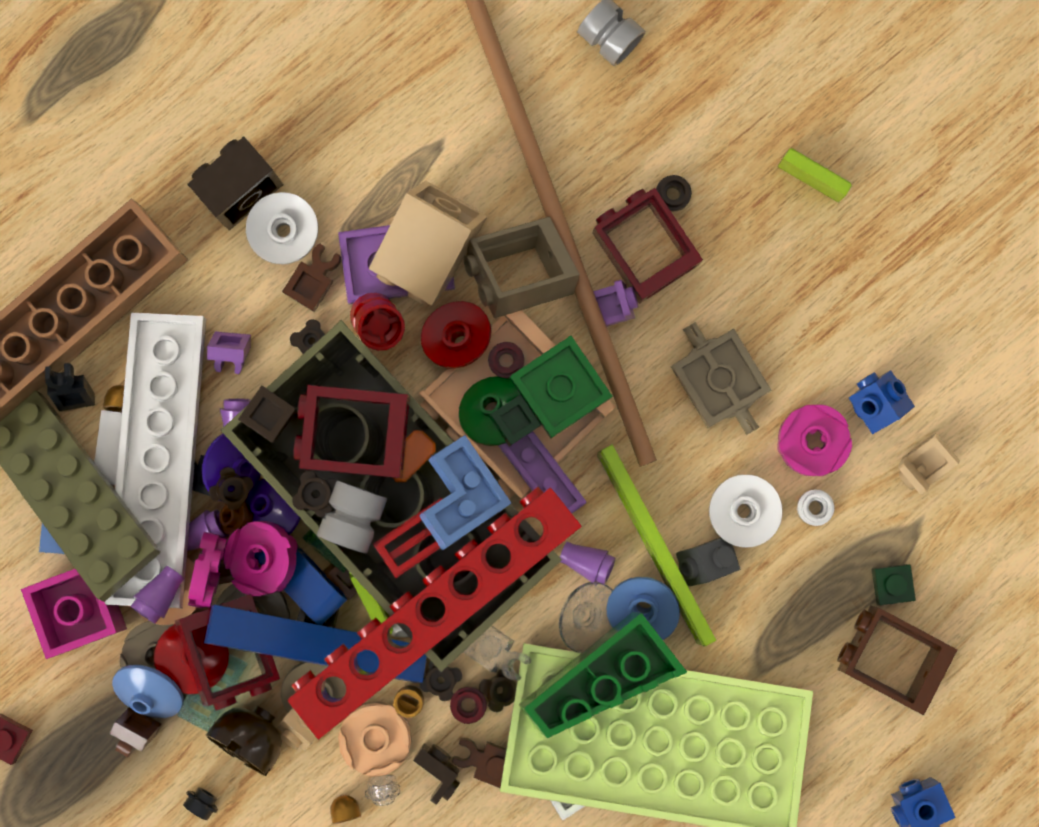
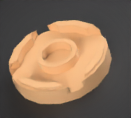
[338,701,412,777]

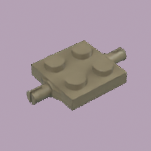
[671,322,772,435]

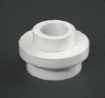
[797,490,834,526]

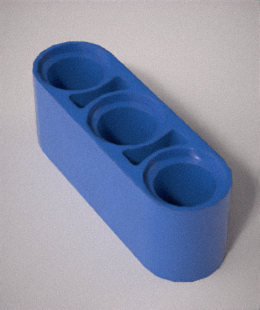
[254,544,348,625]

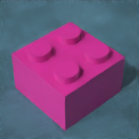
[21,569,127,659]

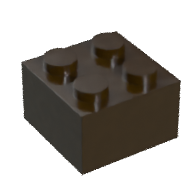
[187,136,284,231]

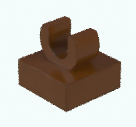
[110,707,161,757]

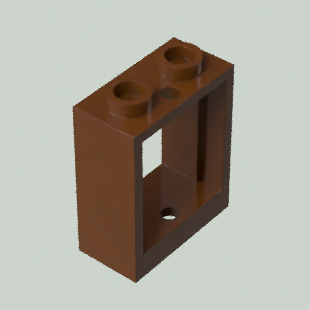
[837,605,957,715]

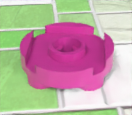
[777,404,852,476]
[224,521,298,596]
[188,532,227,608]

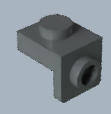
[676,537,741,587]

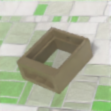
[464,217,580,318]

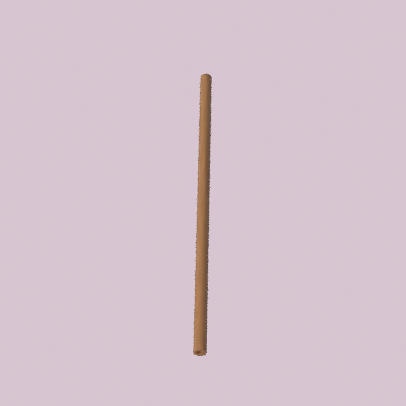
[465,0,657,467]

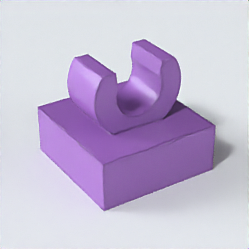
[207,331,251,374]

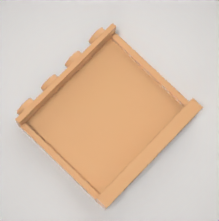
[419,310,615,499]

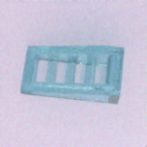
[177,654,248,732]

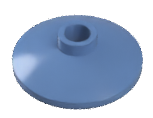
[606,577,680,640]
[112,665,184,718]

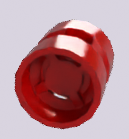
[350,292,405,351]

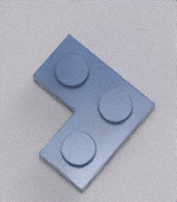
[419,435,511,551]

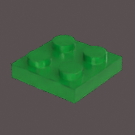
[509,336,613,439]

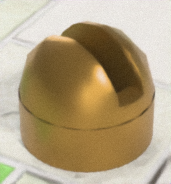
[103,385,124,412]
[394,685,424,718]
[330,795,361,824]

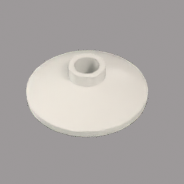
[246,192,318,264]
[709,475,782,547]

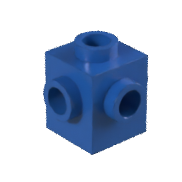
[849,370,915,434]
[891,777,956,827]

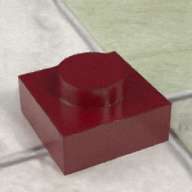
[0,714,33,765]

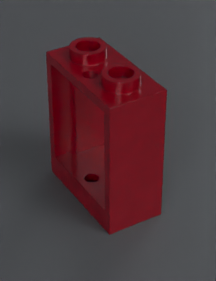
[593,188,703,304]
[294,385,410,479]
[175,594,280,711]

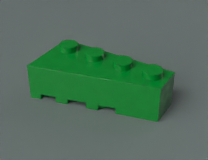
[519,612,687,738]

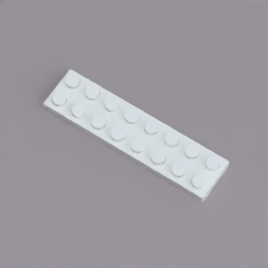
[105,313,206,609]

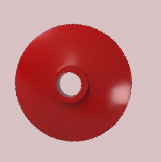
[421,301,492,369]
[154,624,229,694]

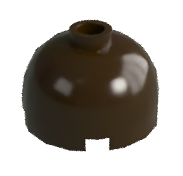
[206,706,282,776]

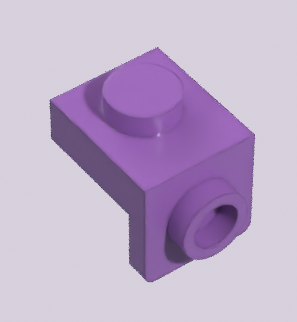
[593,280,638,327]

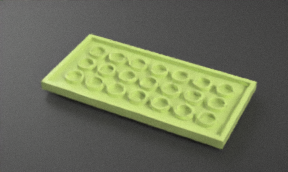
[500,643,813,827]

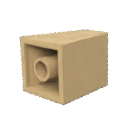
[369,181,488,305]

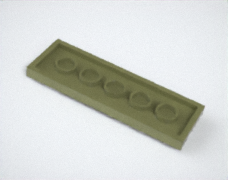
[0,391,161,602]

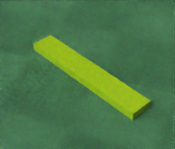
[597,444,717,646]

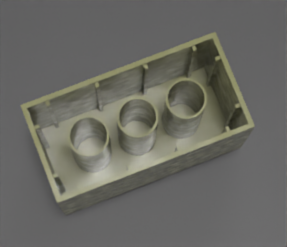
[221,320,562,672]

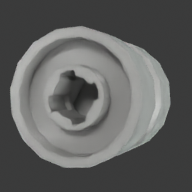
[577,0,646,66]
[317,480,388,554]

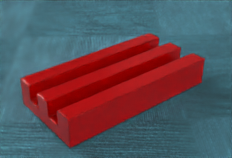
[373,497,443,578]

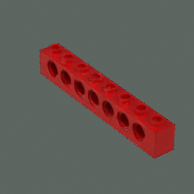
[287,486,582,740]

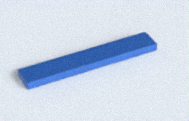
[204,604,427,683]

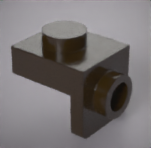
[413,743,460,805]

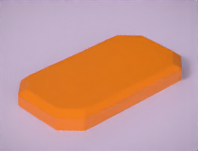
[393,430,436,483]

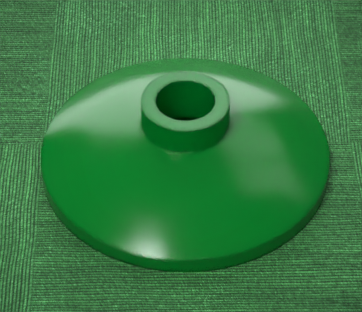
[459,376,520,446]

